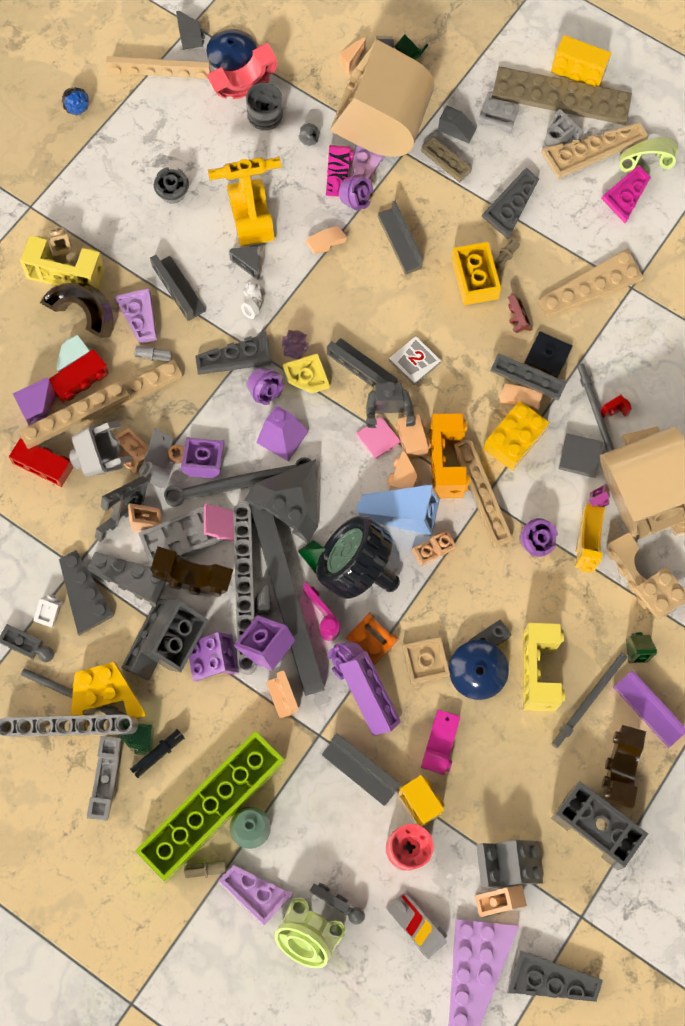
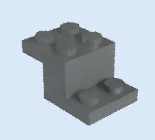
[476,840,543,888]

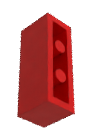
[49,349,109,403]
[9,438,73,487]

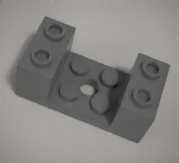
[551,781,648,870]

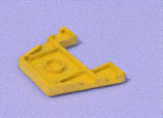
[69,662,147,737]

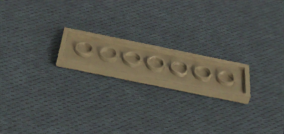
[492,66,632,125]

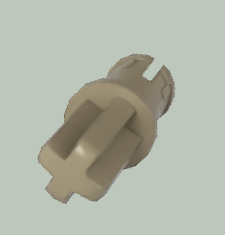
[494,238,520,270]
[184,860,226,878]

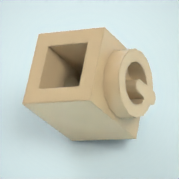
[49,227,72,256]

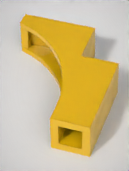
[575,503,605,573]

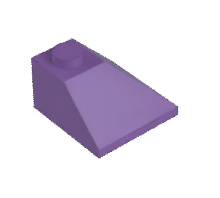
[13,377,56,426]
[257,405,308,461]

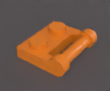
[346,612,399,665]

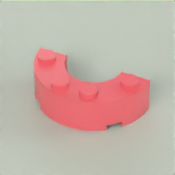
[207,43,277,99]

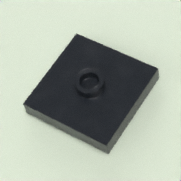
[524,331,573,378]

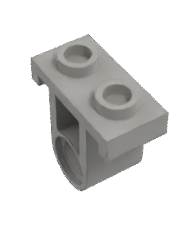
[544,109,584,147]

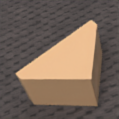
[128,503,162,532]

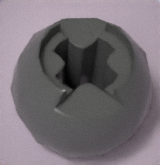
[299,123,320,146]

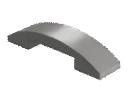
[87,736,121,821]

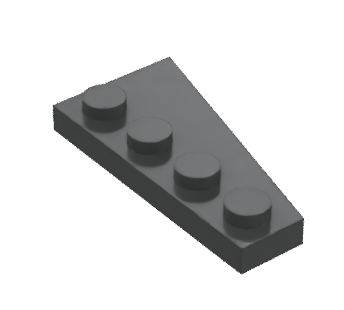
[481,167,539,239]
[195,331,271,375]
[59,550,114,636]
[88,552,166,608]
[507,950,603,1002]

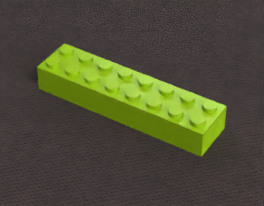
[135,731,285,883]

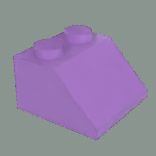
[234,615,295,671]

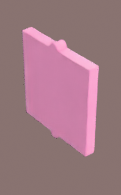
[356,417,401,459]
[204,504,234,542]

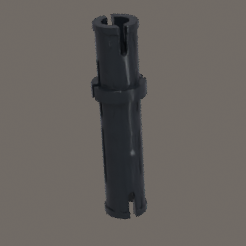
[130,729,185,778]

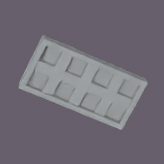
[138,504,225,566]

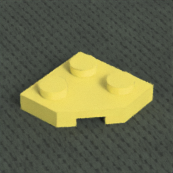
[283,353,330,394]

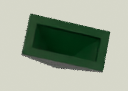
[298,540,326,574]

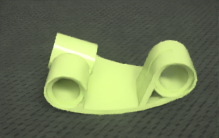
[619,137,678,172]

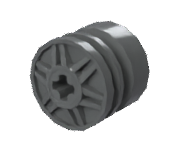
[246,82,283,130]

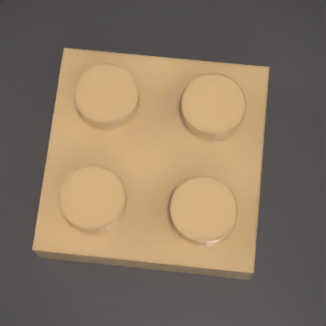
[634,567,685,621]
[402,637,450,685]

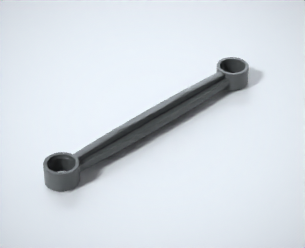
[164,457,312,507]

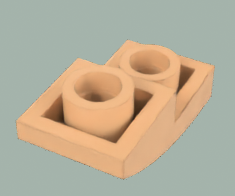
[305,226,347,254]
[500,384,543,411]
[411,531,457,566]

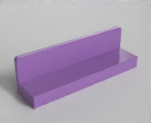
[339,651,401,735]
[613,670,685,748]

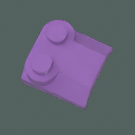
[181,437,224,478]

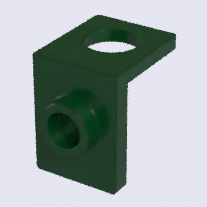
[394,34,429,60]

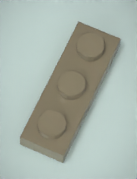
[421,137,472,183]

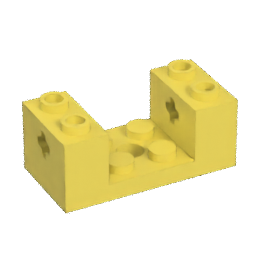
[20,235,105,289]
[523,623,565,711]

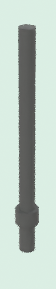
[577,363,614,452]
[551,653,627,748]
[21,668,130,724]

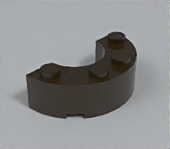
[40,283,113,338]
[151,546,234,597]
[602,725,646,809]

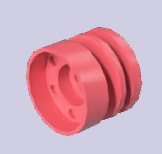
[386,824,434,871]

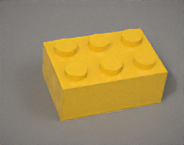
[551,35,612,87]
[451,242,501,306]
[483,401,550,471]

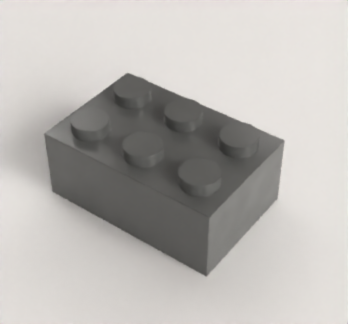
[140,599,209,672]

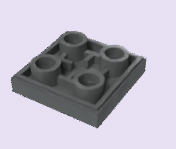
[558,433,603,478]

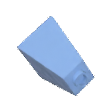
[357,485,440,535]

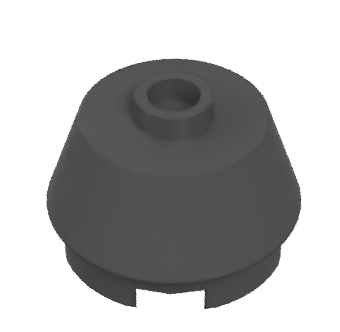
[153,167,189,204]

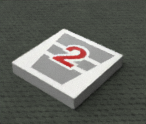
[389,336,441,385]

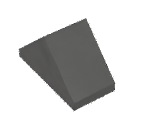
[229,246,260,280]

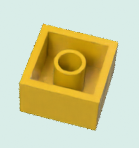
[398,775,445,827]

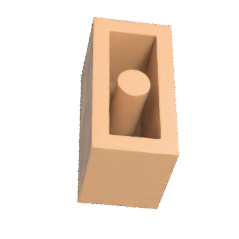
[396,414,431,459]

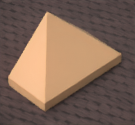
[340,38,366,74]

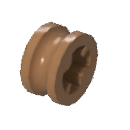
[168,445,184,464]

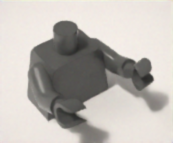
[366,382,416,428]

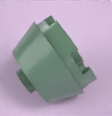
[230,807,271,849]

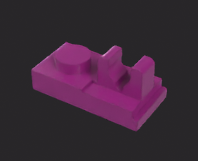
[589,484,610,507]

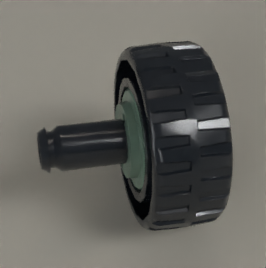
[316,515,400,599]

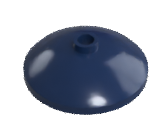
[206,29,257,71]
[449,640,509,700]

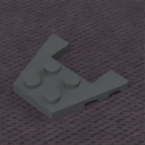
[95,476,149,542]

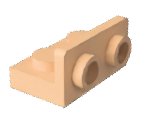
[114,428,148,473]
[266,670,298,719]

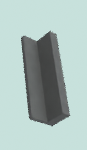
[378,201,423,275]
[150,255,206,321]
[327,338,398,388]
[490,353,567,401]
[121,599,167,681]
[322,733,401,806]

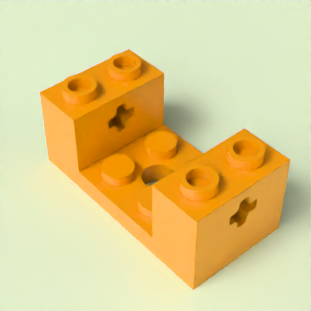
[429,413,470,498]

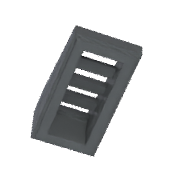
[255,586,271,615]

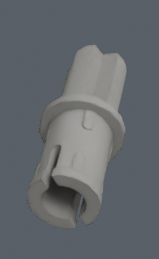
[134,345,172,361]

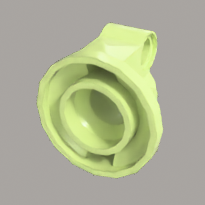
[275,898,346,968]

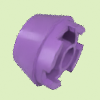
[339,174,373,210]
[247,368,284,405]
[519,518,558,557]
[328,642,364,680]

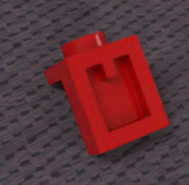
[601,394,632,418]

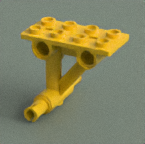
[208,156,282,247]

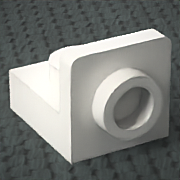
[33,595,64,627]

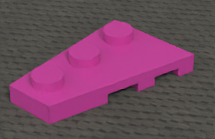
[601,165,651,223]

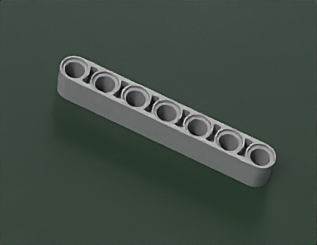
[0,715,139,737]

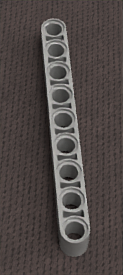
[233,503,256,675]

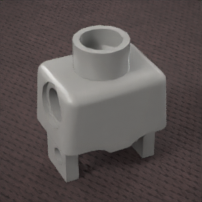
[69,421,133,477]

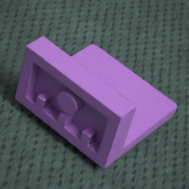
[189,632,239,681]

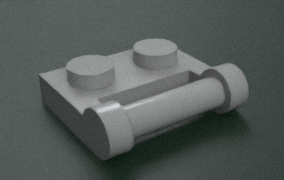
[478,97,519,133]

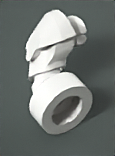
[241,281,262,319]

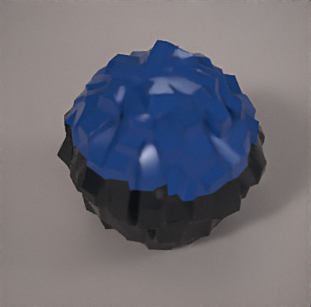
[62,87,89,115]

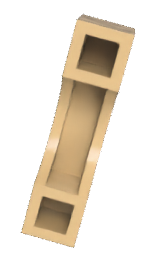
[606,532,651,613]

